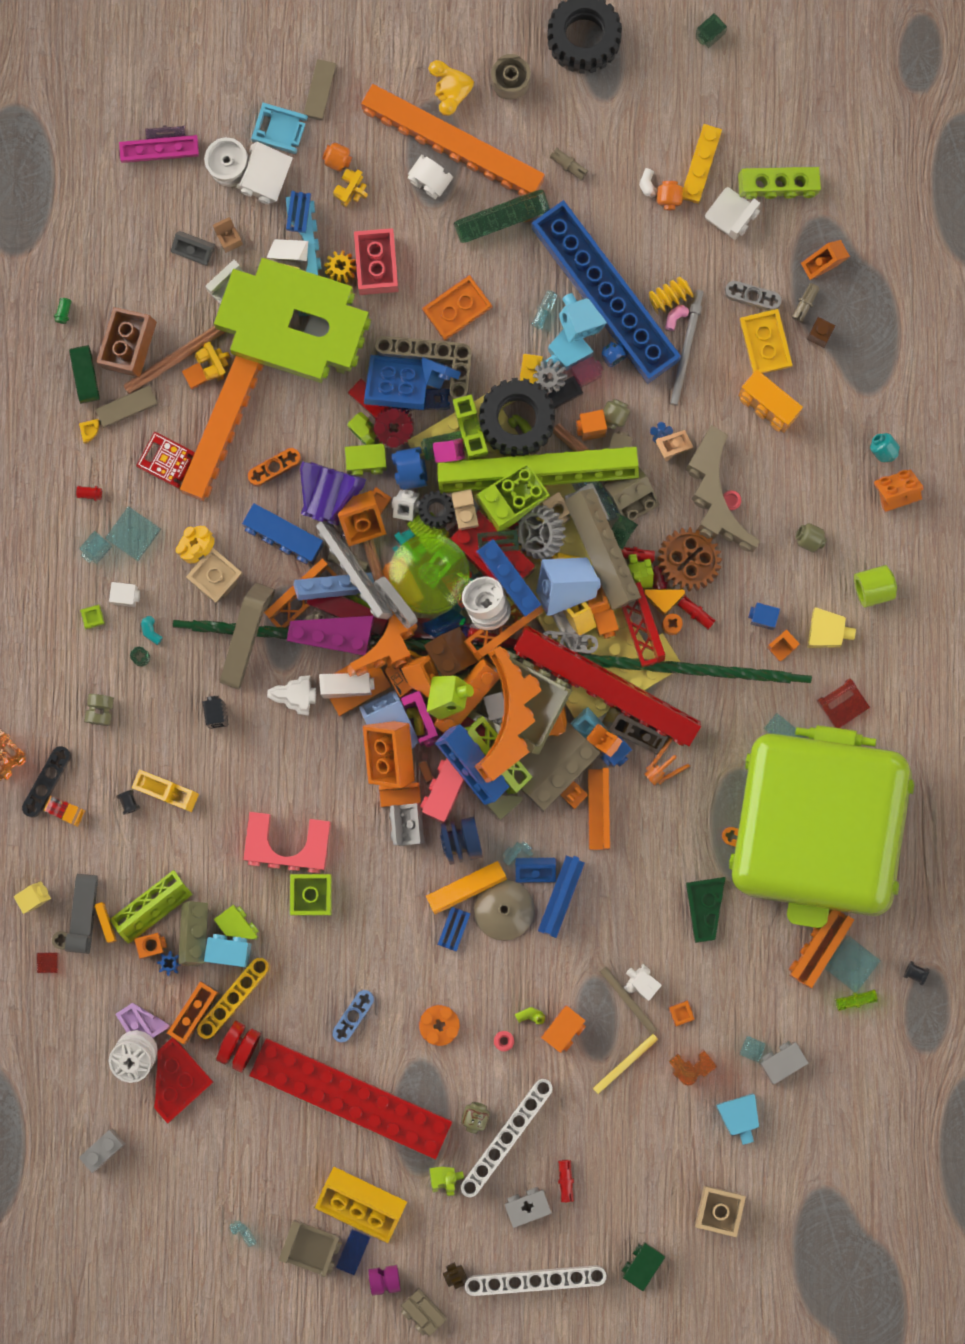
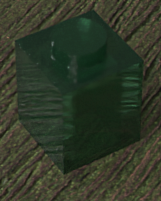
[696,13,727,48]
[611,515,638,550]

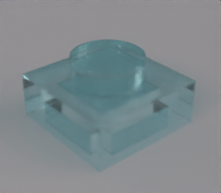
[739,1036,766,1062]

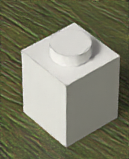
[109,582,140,607]

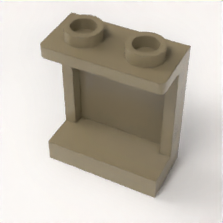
[279,1220,342,1277]

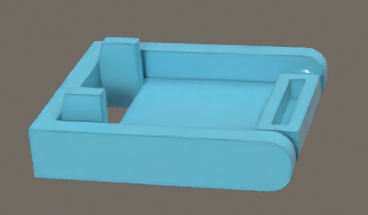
[251,103,308,154]

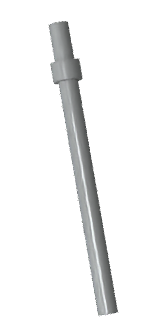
[670,290,704,405]

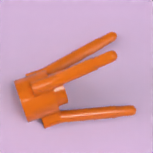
[644,737,690,786]

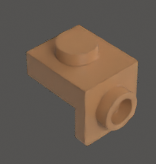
[213,217,243,253]

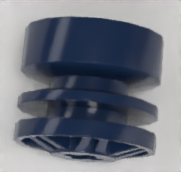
[440,816,483,865]

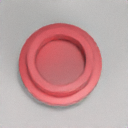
[723,490,741,511]

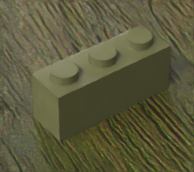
[178,901,208,967]

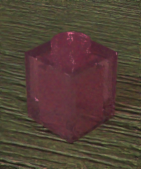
[571,356,603,388]

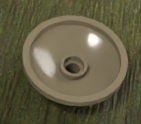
[474,880,534,941]

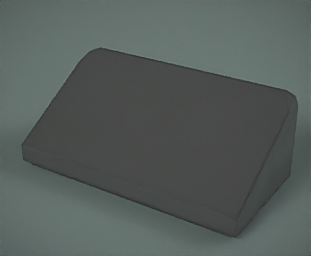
[170,231,215,266]

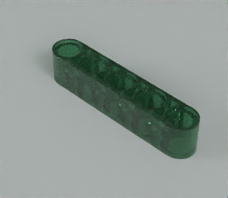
[453,190,550,243]

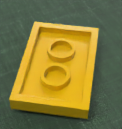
[739,309,792,374]

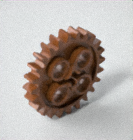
[657,527,722,592]

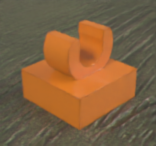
[560,781,588,809]

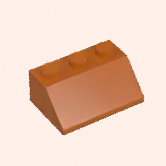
[363,721,415,788]

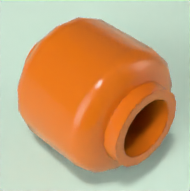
[322,143,353,171]
[657,181,683,211]

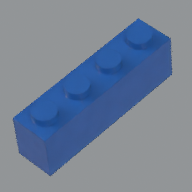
[242,503,324,565]
[476,539,542,617]
[435,724,510,805]

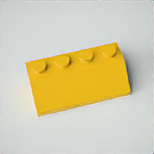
[315,1167,407,1243]

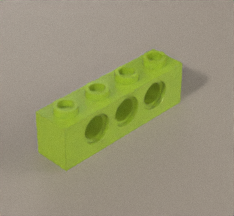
[738,167,821,200]

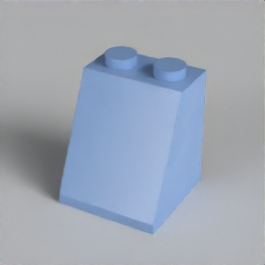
[536,557,601,616]
[359,690,419,749]

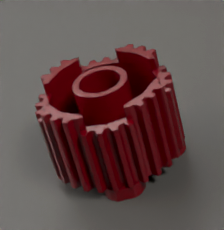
[374,406,415,448]

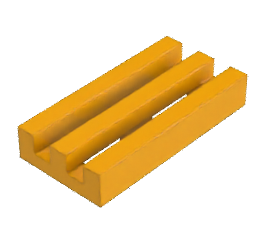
[95,902,117,943]

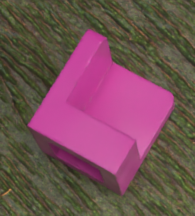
[433,438,465,463]

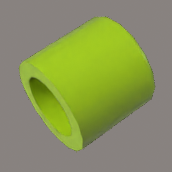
[854,565,897,608]

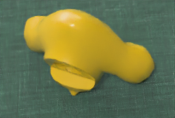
[428,60,474,116]

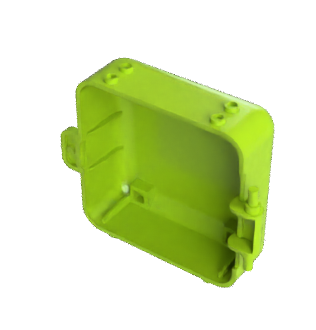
[729,725,915,928]

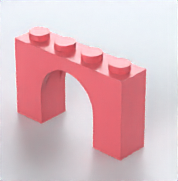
[243,812,331,874]

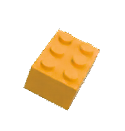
[738,369,803,433]

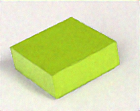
[80,605,105,629]

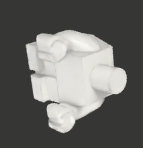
[624,964,662,1001]

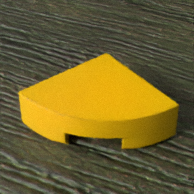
[79,419,100,444]

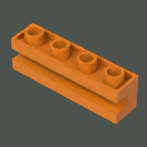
[789,910,855,989]

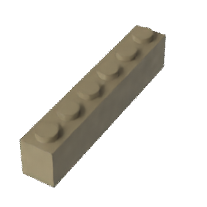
[565,488,641,610]

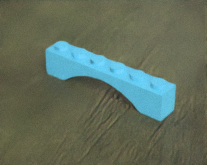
[286,197,322,317]

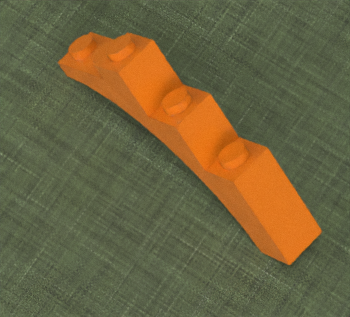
[347,557,424,677]
[474,646,542,783]

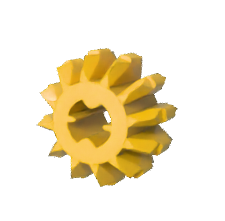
[324,250,357,284]

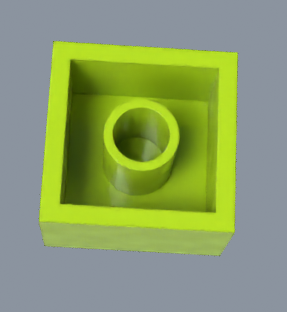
[290,874,332,916]

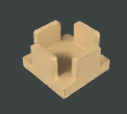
[186,548,243,604]

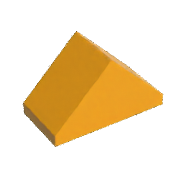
[644,590,685,616]

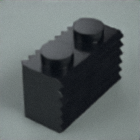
[202,696,229,729]

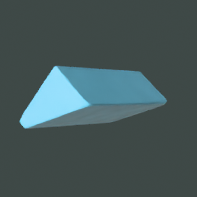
[571,707,612,750]

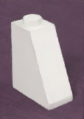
[319,673,375,699]

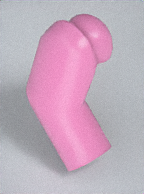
[665,305,689,331]

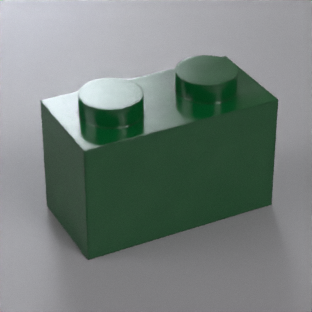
[621,1242,666,1291]

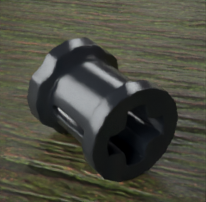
[117,790,140,815]
[903,961,930,985]

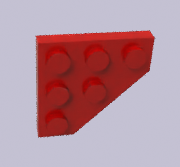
[154,1037,214,1124]

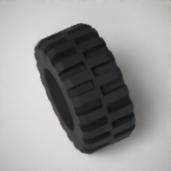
[547,0,622,74]
[479,378,555,457]

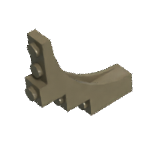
[685,425,760,552]

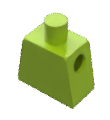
[426,676,474,720]

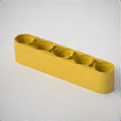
[197,958,270,1039]

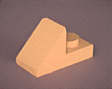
[655,430,693,461]

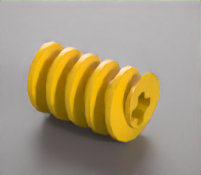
[649,277,693,315]

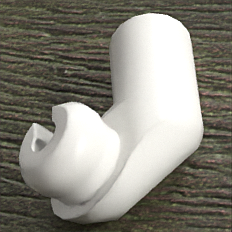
[639,168,657,198]

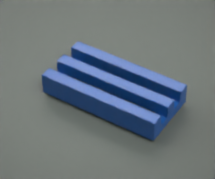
[286,191,311,233]
[437,907,471,952]

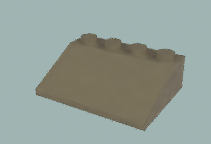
[508,722,600,812]

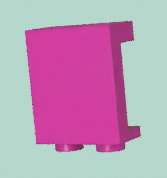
[401,691,439,748]

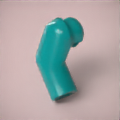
[141,616,163,645]

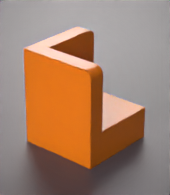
[767,629,800,662]

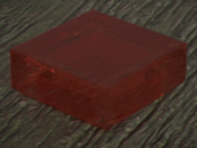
[37,953,58,973]

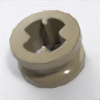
[52,931,68,950]

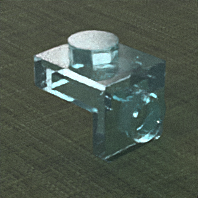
[502,841,533,866]

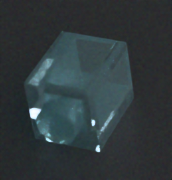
[79,531,112,565]

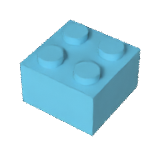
[204,934,252,968]

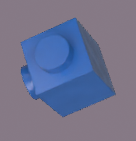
[600,735,632,767]

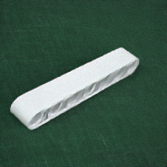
[461,1079,552,1197]
[465,1265,606,1296]

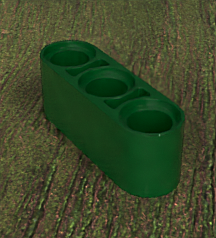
[69,345,100,404]

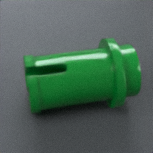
[54,298,72,324]

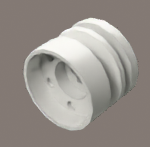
[462,577,511,630]
[109,1030,158,1083]

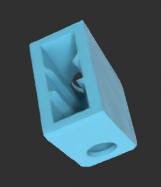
[559,293,607,343]
[546,329,593,371]
[716,1093,759,1145]

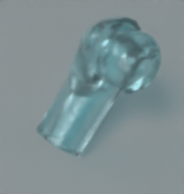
[229,1221,257,1247]

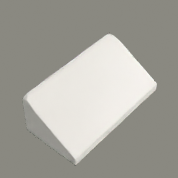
[267,239,308,261]

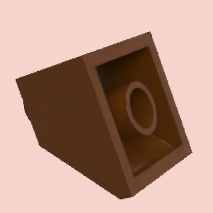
[424,627,480,676]

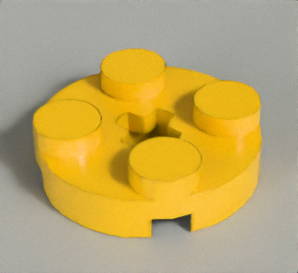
[175,526,215,564]

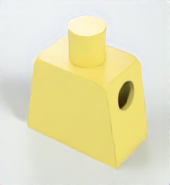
[807,608,856,648]

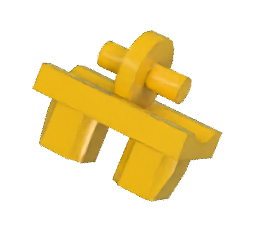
[333,169,368,208]
[195,342,231,381]

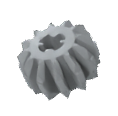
[533,359,567,393]

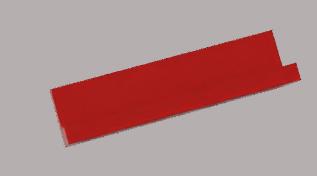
[622,582,666,668]

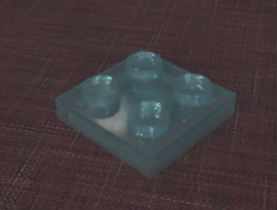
[824,936,881,993]

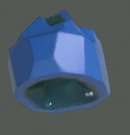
[602,342,627,367]

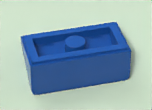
[515,857,556,883]

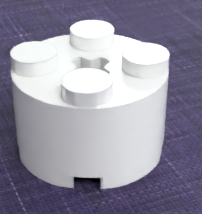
[408,154,453,200]

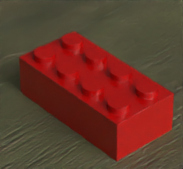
[450,510,535,597]

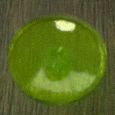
[389,534,470,615]

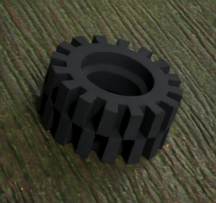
[418,491,455,529]

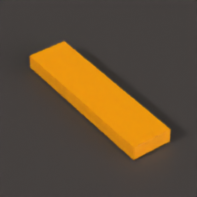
[426,861,507,915]

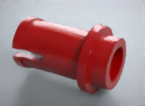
[76,486,102,501]

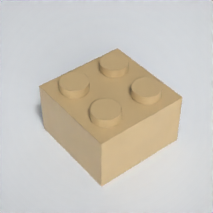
[695,1185,746,1237]

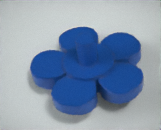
[650,422,673,443]

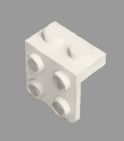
[705,187,760,240]

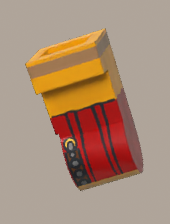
[44,796,85,827]

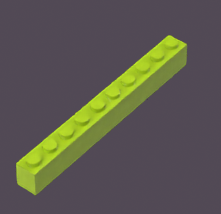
[437,447,639,493]

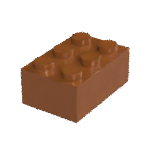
[96,307,157,378]

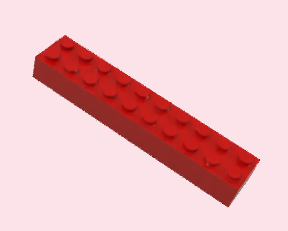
[249,1038,453,1160]

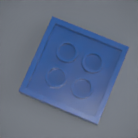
[364,355,427,410]

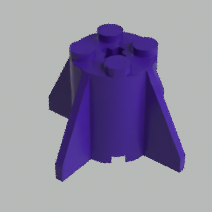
[300,461,366,526]

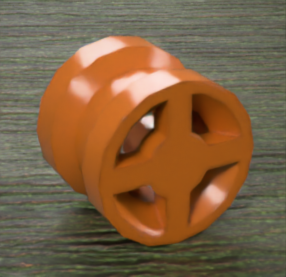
[662,613,683,635]

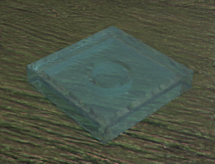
[105,506,161,561]

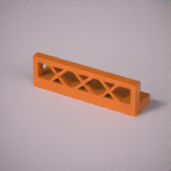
[264,558,338,628]
[464,604,544,661]
[588,768,610,850]

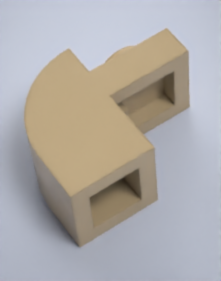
[452,489,479,531]

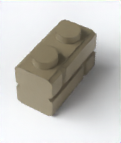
[401,1288,447,1336]

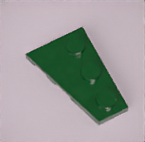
[686,877,726,943]

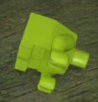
[627,554,654,588]
[429,1166,464,1196]

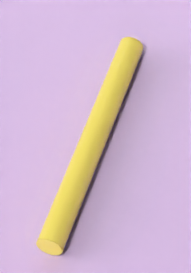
[593,1034,658,1094]

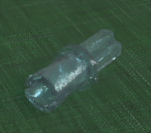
[531,290,557,330]

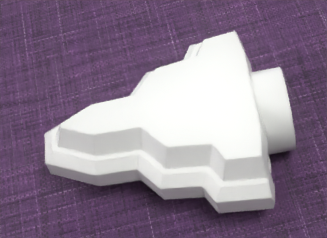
[267,676,316,716]

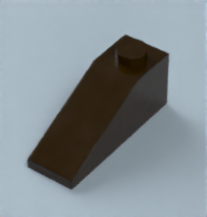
[602,706,668,754]

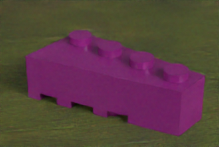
[287,616,375,656]

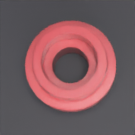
[494,1031,514,1051]

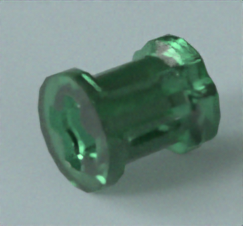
[130,646,150,667]

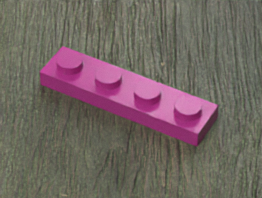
[119,135,199,163]

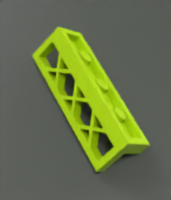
[465,716,532,794]
[110,870,193,944]

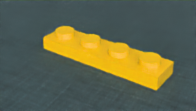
[683,124,722,204]

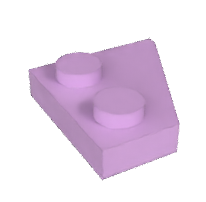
[115,1003,171,1038]

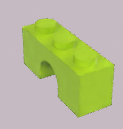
[453,394,488,460]

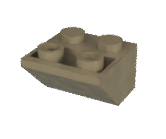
[603,466,660,525]

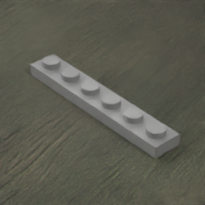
[316,521,393,619]

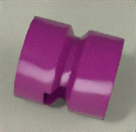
[368,1265,401,1296]

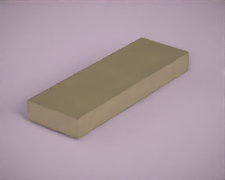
[304,59,337,120]
[95,385,158,428]

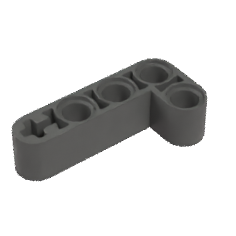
[65,873,98,954]

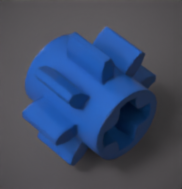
[157,951,182,976]

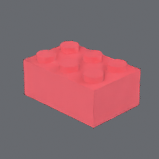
[354,228,399,295]
[420,758,465,823]

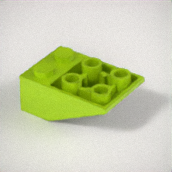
[477,463,550,533]

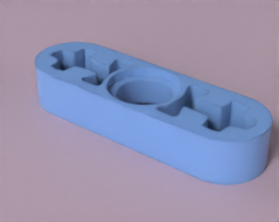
[333,990,374,1042]

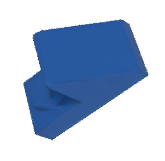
[421,357,461,389]

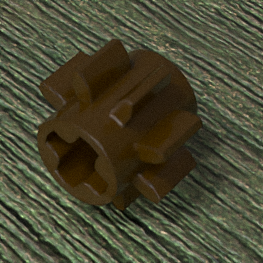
[443,1262,468,1290]

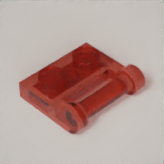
[817,678,870,728]

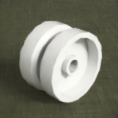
[204,137,250,187]

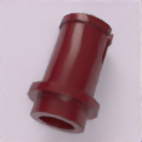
[652,565,668,590]

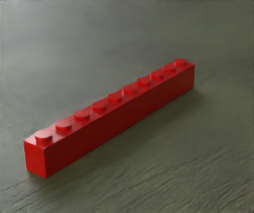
[514,625,701,747]

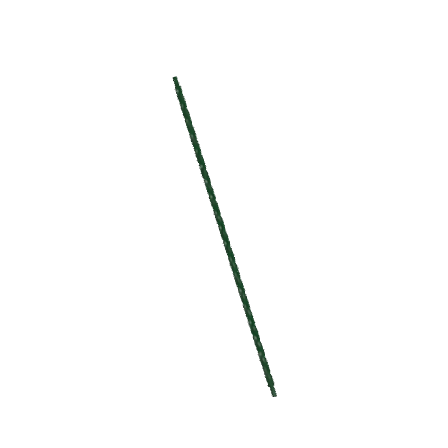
[173,620,812,684]

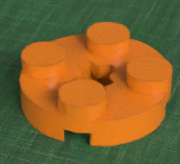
[419,1005,460,1046]

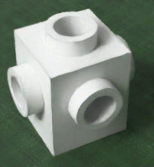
[392,490,420,521]

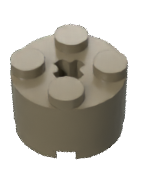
[491,54,531,99]

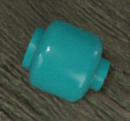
[870,433,900,462]

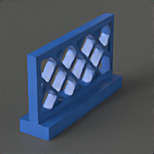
[538,855,585,938]

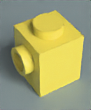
[13,881,51,914]

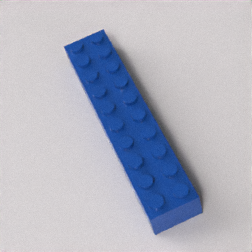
[532,200,681,384]

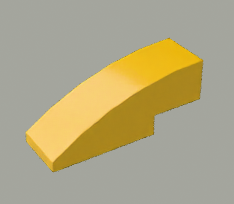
[132,769,199,813]

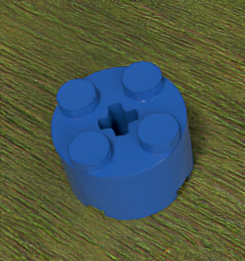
[392,447,428,490]

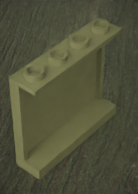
[468,651,572,754]

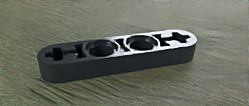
[22,746,71,818]

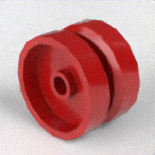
[216,1020,262,1073]

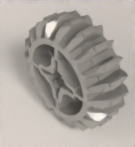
[515,505,567,559]

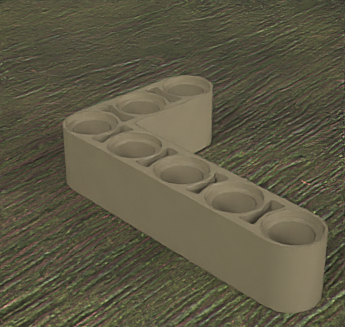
[375,336,472,401]
[220,583,275,690]

